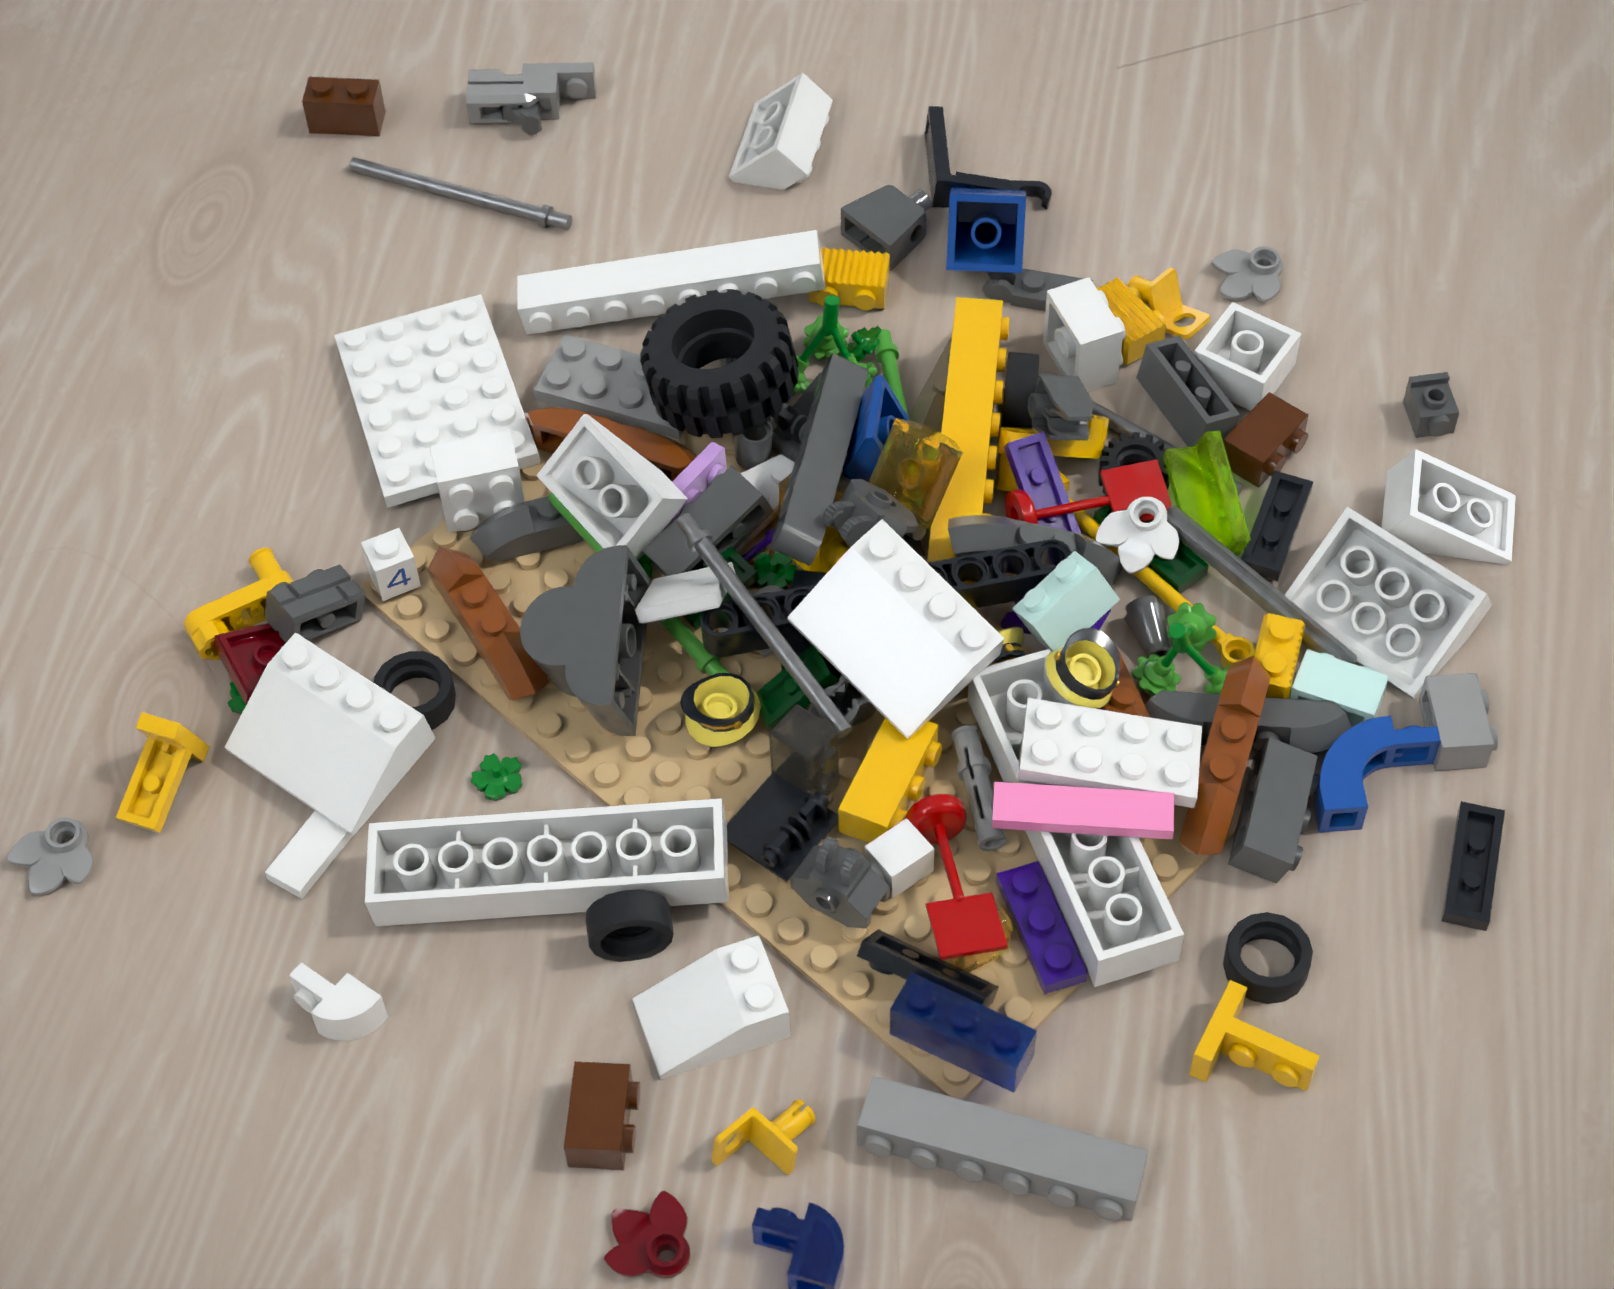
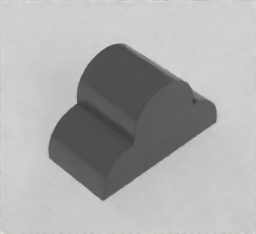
[520,545,651,736]

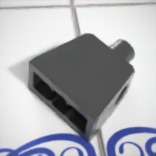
[841,185,932,271]

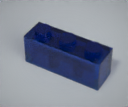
[890,972,1037,1093]

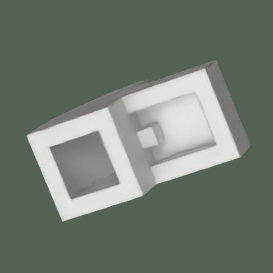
[289,962,388,1041]

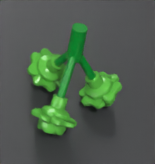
[792,295,878,396]
[1132,602,1233,696]

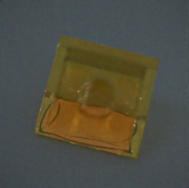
[869,418,963,528]

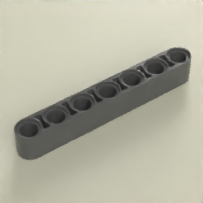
[770,353,869,566]

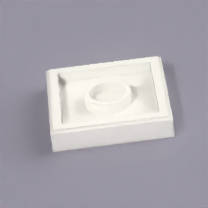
[635,562,736,624]

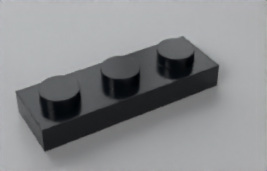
[1241,470,1313,582]
[1441,801,1505,931]
[857,929,999,1015]

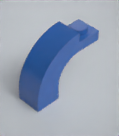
[1314,715,1441,833]

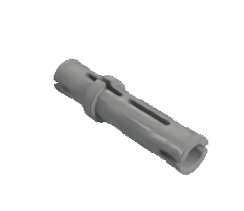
[951,725,1007,851]

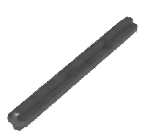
[1167,505,1357,664]

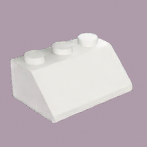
[728,73,833,190]

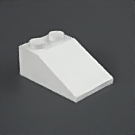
[536,414,688,559]
[1382,449,1516,565]
[632,935,791,1080]

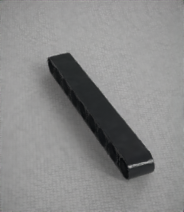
[700,539,1072,657]

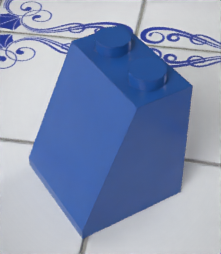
[946,188,1026,273]

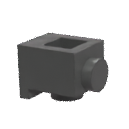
[1403,372,1459,438]

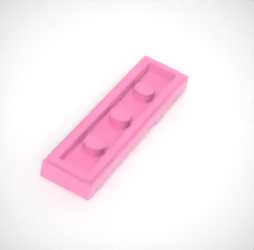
[992,782,1174,840]

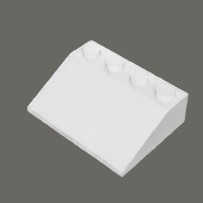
[1285,507,1492,699]
[787,519,1004,740]
[224,632,435,836]

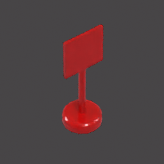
[1005,459,1172,524]
[905,794,1008,960]

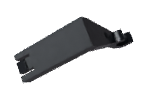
[924,106,1052,210]

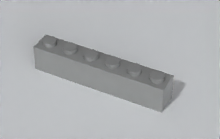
[857,1076,1148,1221]

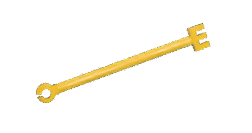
[1058,470,1255,668]

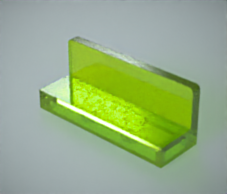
[1163,430,1251,561]

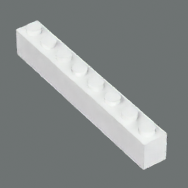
[517,230,825,335]

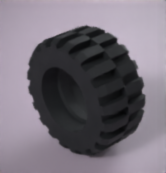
[640,289,799,438]

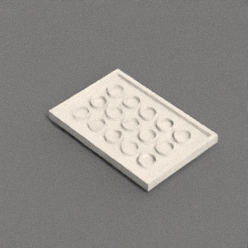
[334,294,541,508]

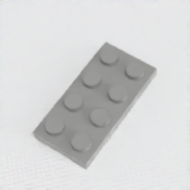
[534,334,683,439]

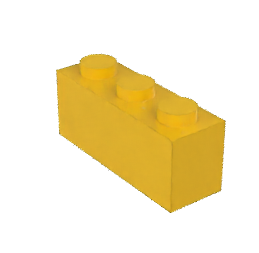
[838,718,943,843]

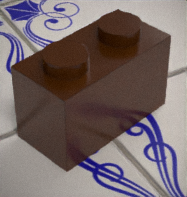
[302,77,386,136]
[1219,392,1309,488]
[564,1061,640,1170]

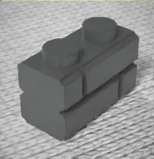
[265,564,365,643]

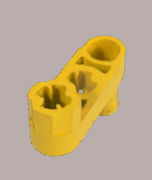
[995,414,1109,491]
[184,547,294,661]

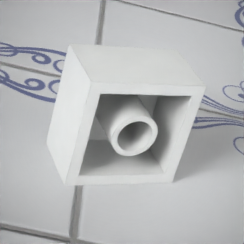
[1043,277,1126,392]
[1194,302,1301,411]
[429,429,525,533]

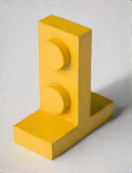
[116,712,210,833]
[1189,980,1320,1091]

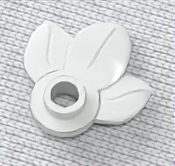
[1096,497,1179,574]

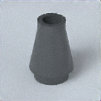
[1124,595,1171,658]

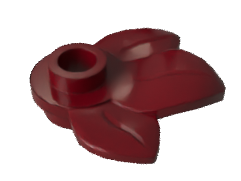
[604,1191,691,1278]

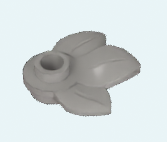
[1211,246,1283,302]
[6,817,93,896]

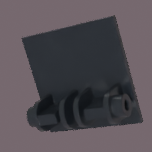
[727,772,839,882]

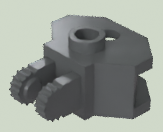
[822,479,918,547]
[790,836,890,929]

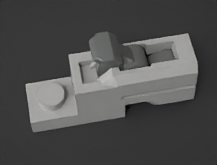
[466,62,597,135]

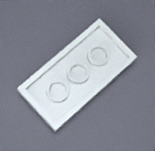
[1017,698,1202,808]

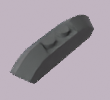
[470,496,585,562]
[947,515,1123,587]
[1145,690,1352,753]

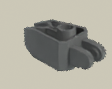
[1028,372,1093,441]

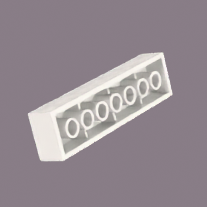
[968,648,1184,987]
[365,798,729,927]

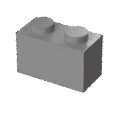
[1419,673,1498,771]

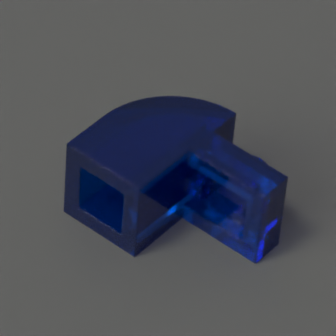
[752,1202,845,1289]

